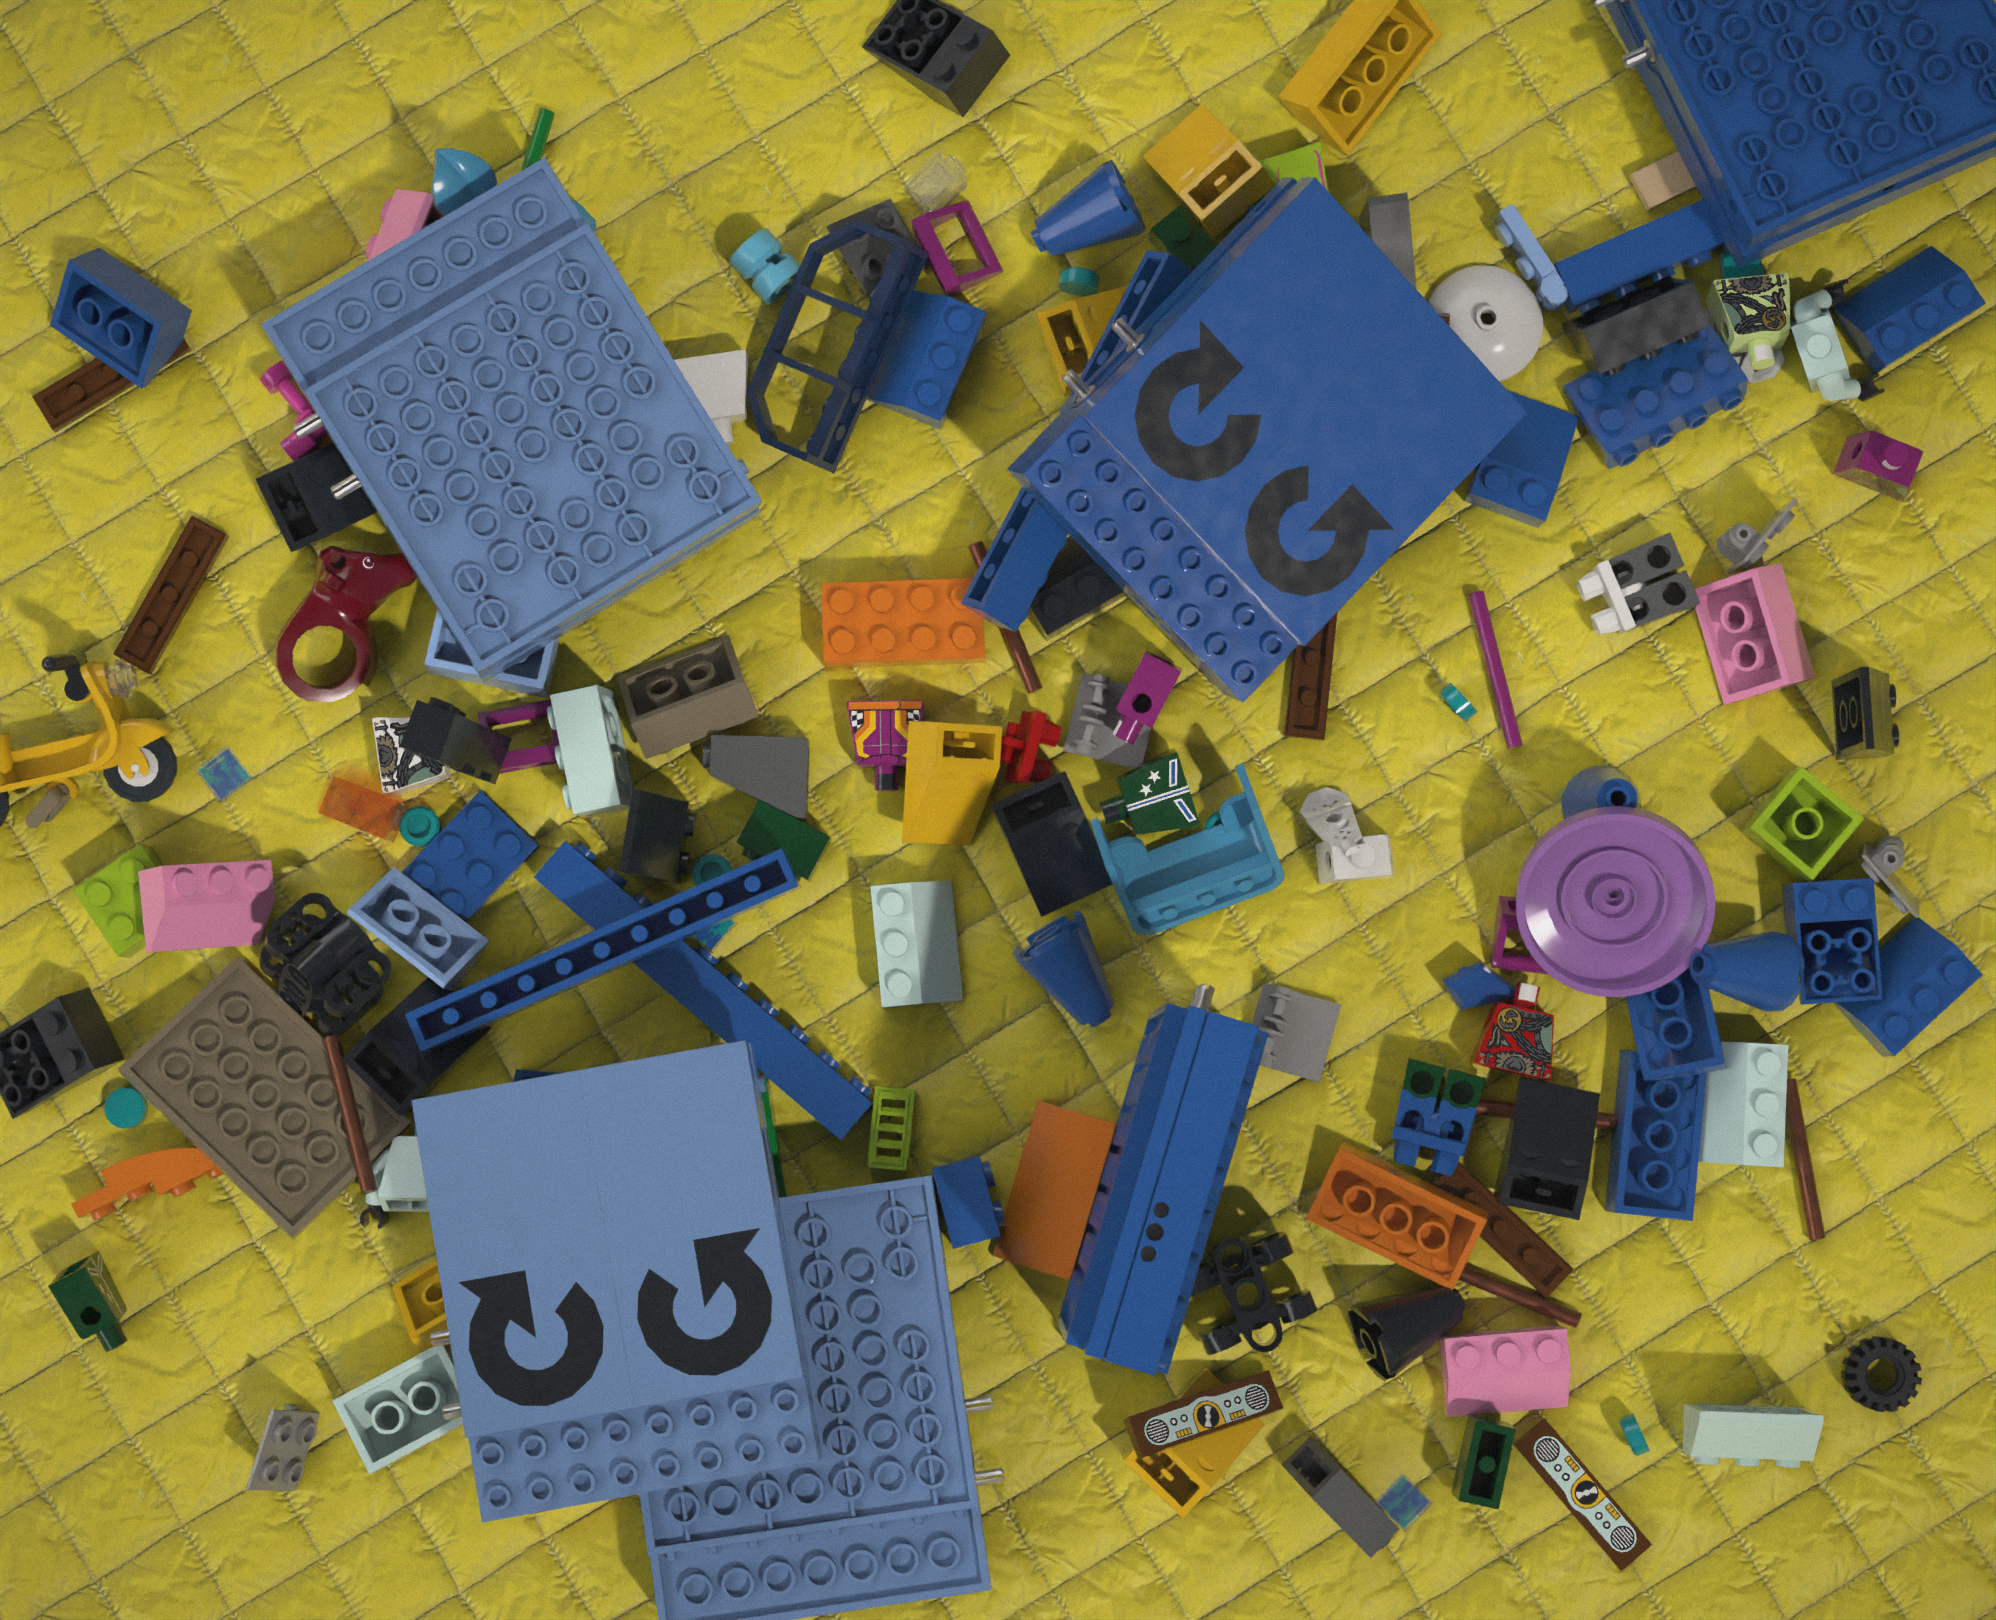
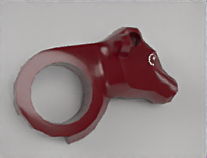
[274,546,417,702]

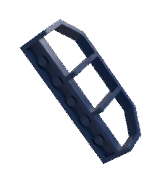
[747,220,929,473]

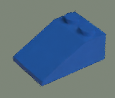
[1464,390,1579,528]

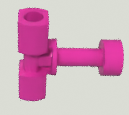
[260,361,327,461]

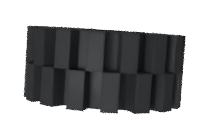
[1841,1336,1922,1412]

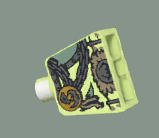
[1706,272,1790,370]

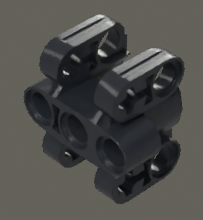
[259,892,391,1035]
[1191,1231,1318,1355]

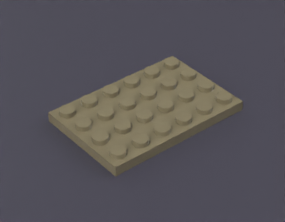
[118,957,411,1240]

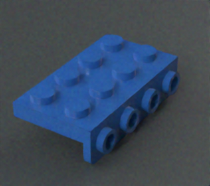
[1563,319,1748,469]

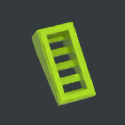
[867,1086,915,1171]

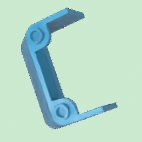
[1090,763,1284,935]

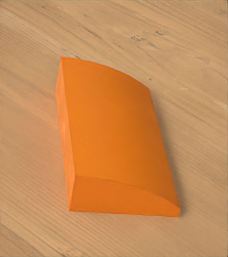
[992,1100,1116,1280]
[1305,1141,1490,1291]

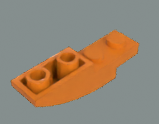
[71,1147,224,1221]

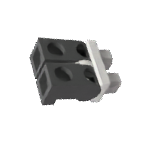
[1576,532,1700,636]

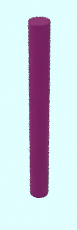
[1468,591,1523,749]

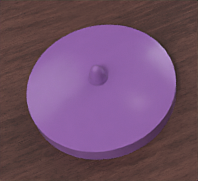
[1516,806,1715,997]

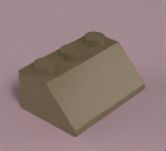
[617,635,759,759]

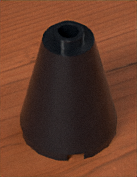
[1347,1285,1466,1381]

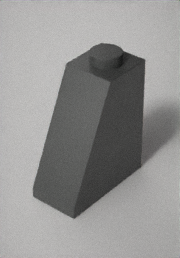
[1359,192,1417,290]
[703,735,810,821]
[1282,1437,1400,1558]

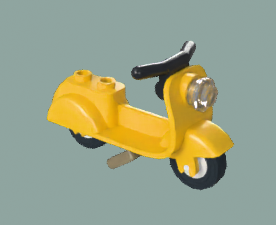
[0,650,177,828]

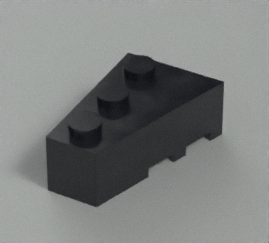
[400,697,512,784]

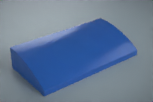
[1626,967,1727,1081]
[1605,1051,1707,1221]

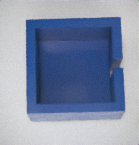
[932,1155,1006,1249]

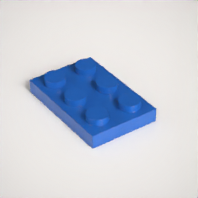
[401,790,540,923]

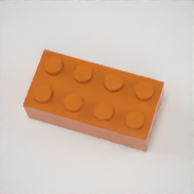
[821,578,985,669]

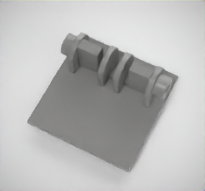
[1717,498,1798,573]
[1063,673,1151,768]
[1861,836,1920,918]
[1252,983,1341,1082]
[246,1403,320,1491]

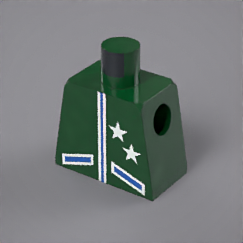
[1099,748,1200,835]
[48,1251,128,1352]

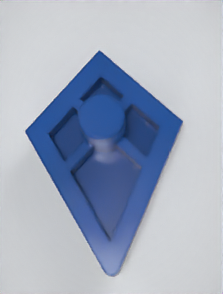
[1443,962,1515,1010]

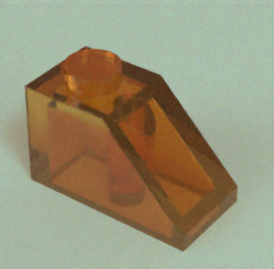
[318,776,409,843]

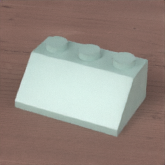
[547,685,634,816]
[870,881,963,1008]
[1698,1042,1788,1167]
[333,1345,463,1474]
[1683,1403,1824,1468]

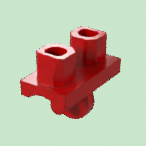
[1000,711,1062,784]

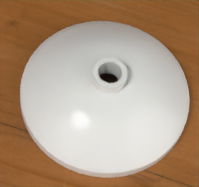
[1428,266,1543,382]

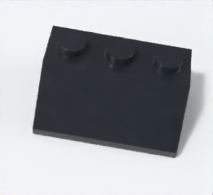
[1561,277,1710,377]
[1029,536,1127,641]

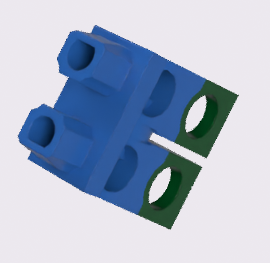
[1391,1058,1487,1176]

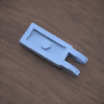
[1494,205,1568,312]

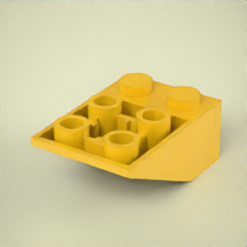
[1142,104,1275,238]
[1037,286,1128,397]
[902,721,1002,845]
[1122,1368,1264,1519]

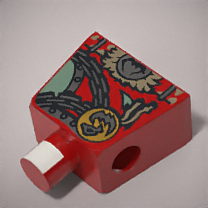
[1470,982,1554,1080]

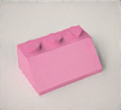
[366,189,445,261]
[1695,563,1816,705]
[138,860,275,953]
[1439,1325,1571,1417]

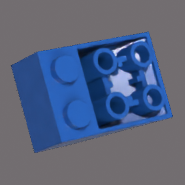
[1782,878,1883,1005]

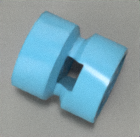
[729,228,800,305]

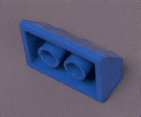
[1831,246,1986,373]
[50,248,192,388]
[868,290,986,430]
[1833,917,1983,1057]

